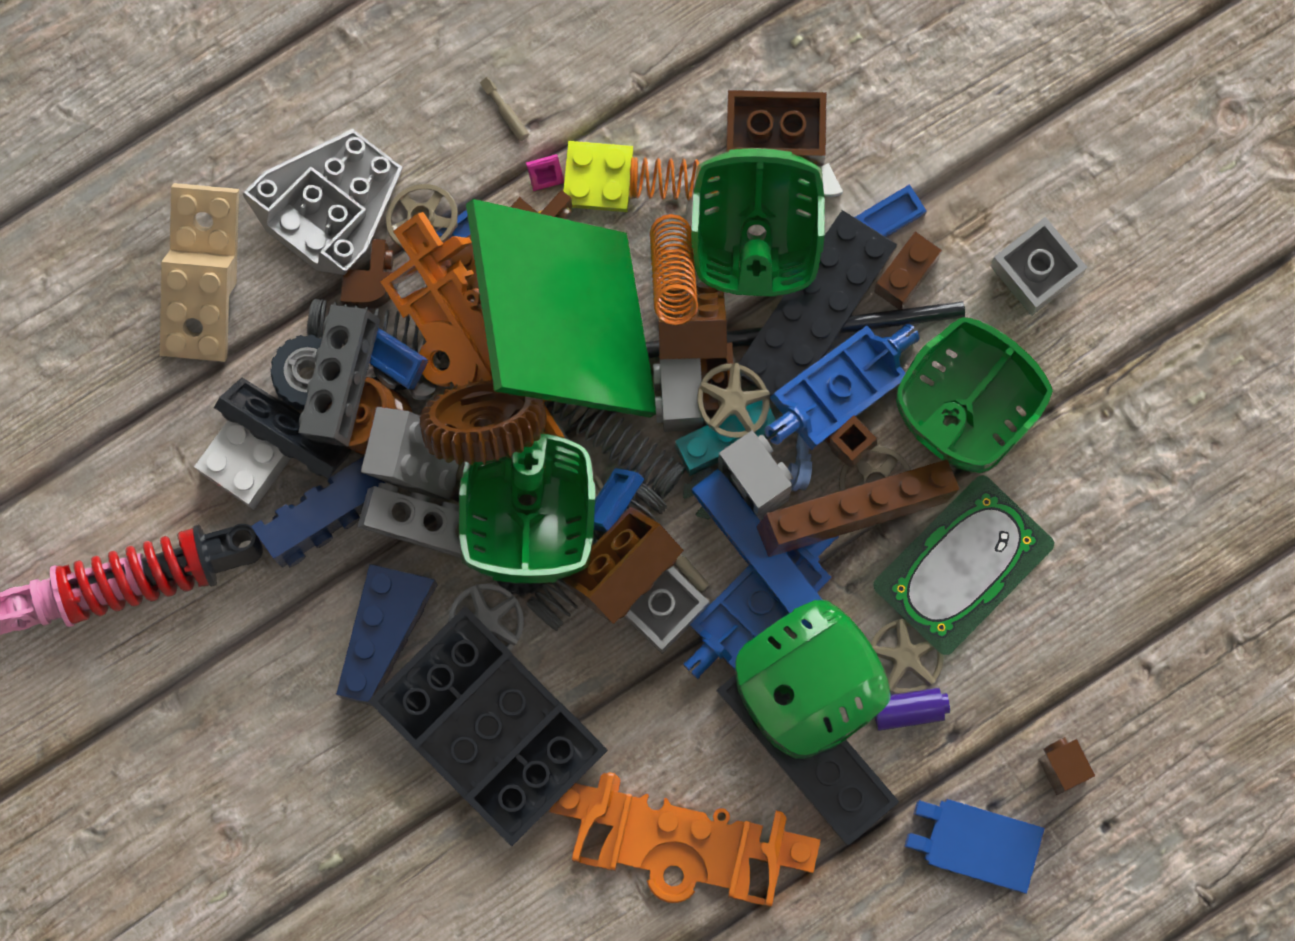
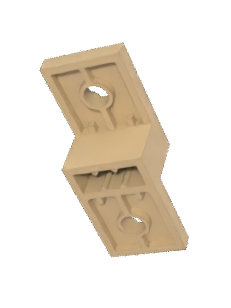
[160,183,239,362]

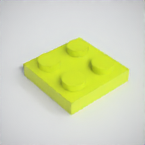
[564,141,633,212]

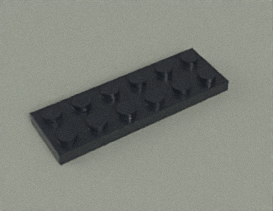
[739,210,897,397]
[716,675,899,846]

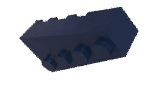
[251,456,386,568]
[336,564,438,706]

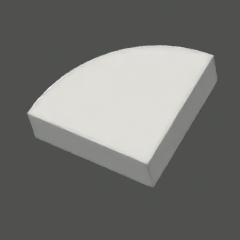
[799,163,843,197]

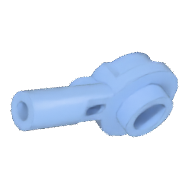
[788,434,812,491]

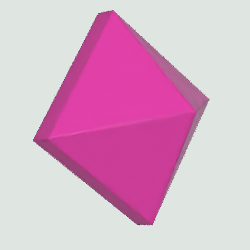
[526,154,564,191]

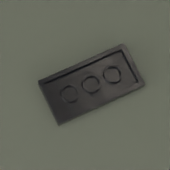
[214,377,352,478]

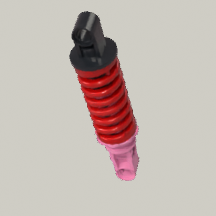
[0,524,263,635]

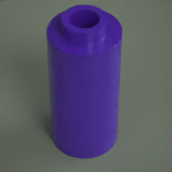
[875,688,950,731]

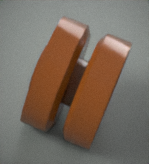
[326,377,412,456]

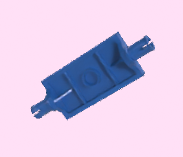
[765,324,920,450]
[683,536,839,679]

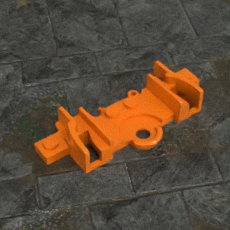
[380,212,565,438]
[549,772,821,907]

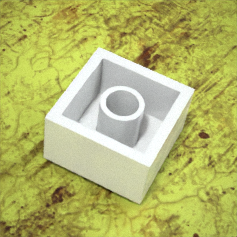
[194,420,291,510]

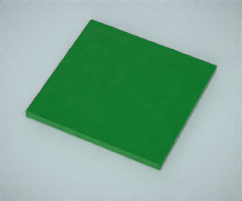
[466,199,656,418]

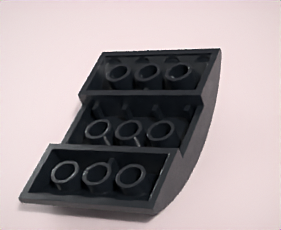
[368,606,608,847]

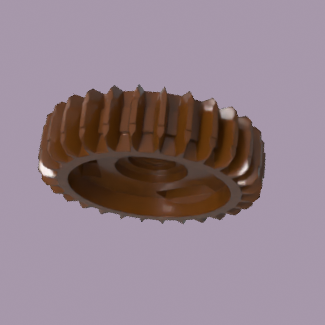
[419,378,547,466]

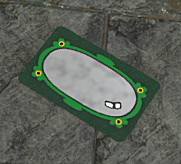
[873,475,1054,655]

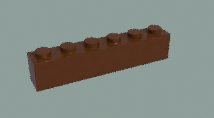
[757,459,960,557]

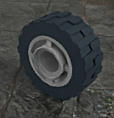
[270,335,340,411]

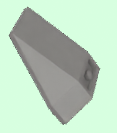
[243,129,403,275]

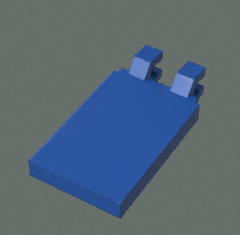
[904,799,1045,894]

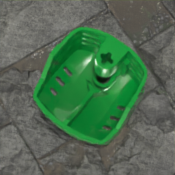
[691,149,825,296]
[896,317,1053,474]
[459,434,595,583]
[735,600,891,759]

